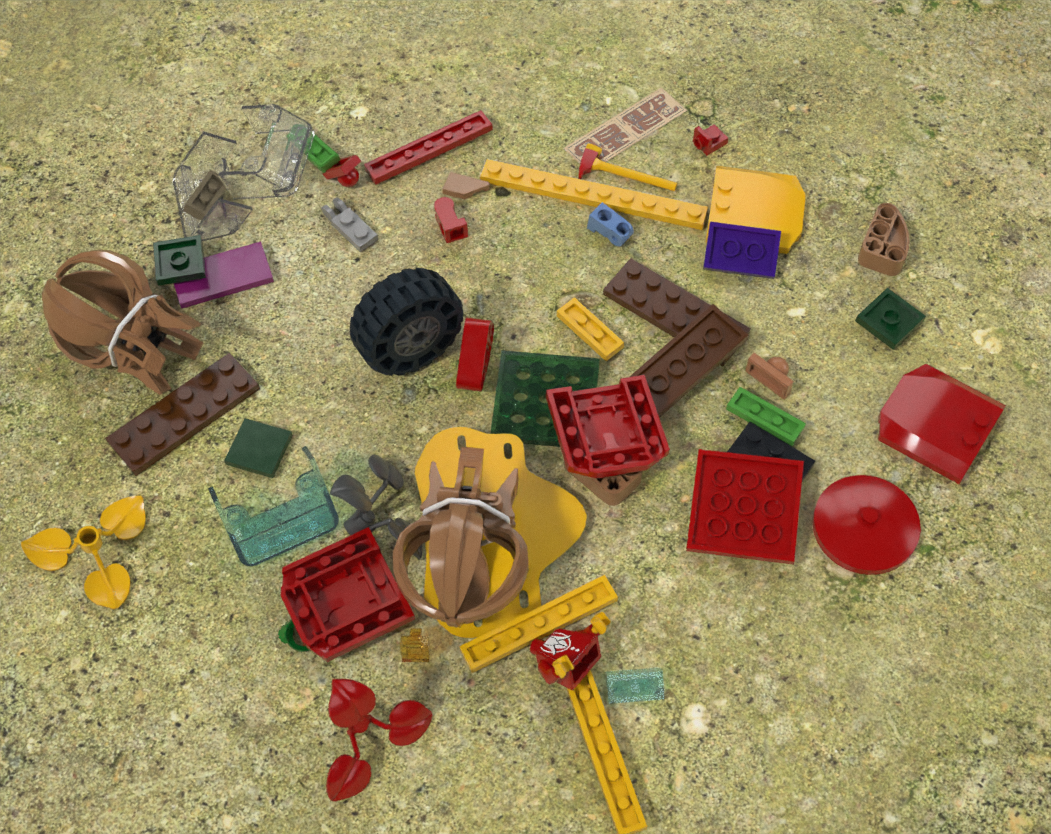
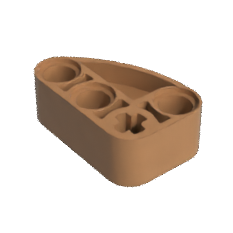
[858,203,910,276]
[563,461,643,506]

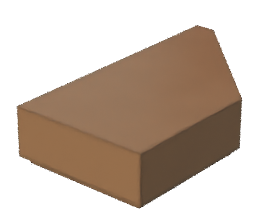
[442,172,490,199]

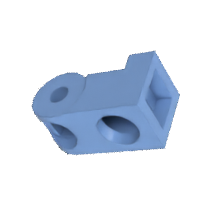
[587,202,634,247]

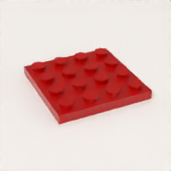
[686,449,804,565]

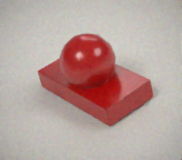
[322,155,361,188]

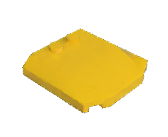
[705,166,806,254]

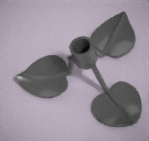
[330,454,422,560]

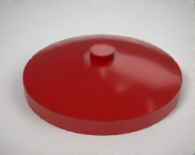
[812,475,921,575]

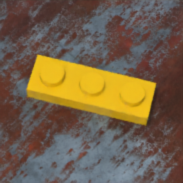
[557,297,624,361]

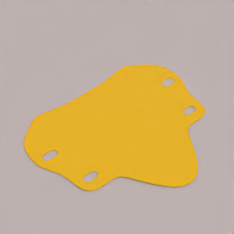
[415,427,587,638]

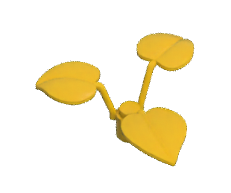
[21,496,146,610]

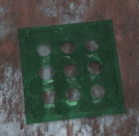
[490,350,600,447]

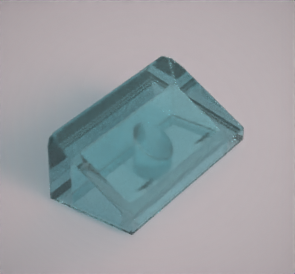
[605,668,665,704]

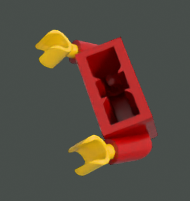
[530,612,611,690]

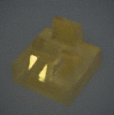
[400,628,430,663]

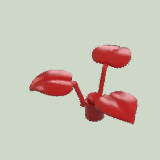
[326,679,432,802]

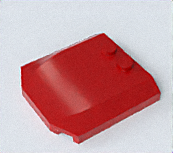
[878,364,1006,484]
[545,375,670,479]
[280,527,415,662]

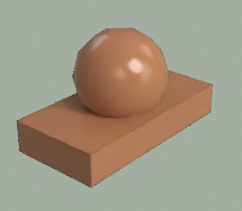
[746,353,794,400]

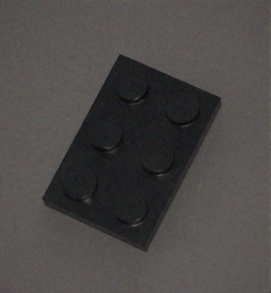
[727,422,816,482]

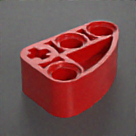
[456,317,494,392]

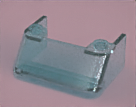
[208,446,339,566]

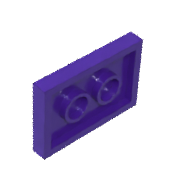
[703,221,781,279]

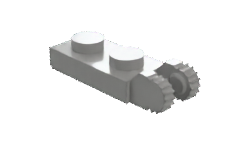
[321,197,378,252]

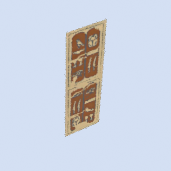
[564,87,687,164]

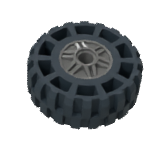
[350,268,463,376]

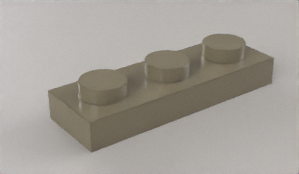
[183,170,231,222]

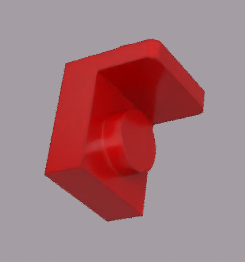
[693,124,728,156]

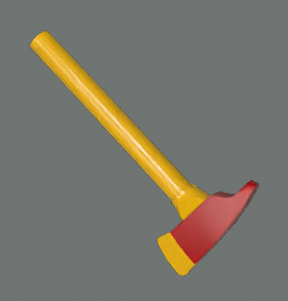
[578,143,677,191]

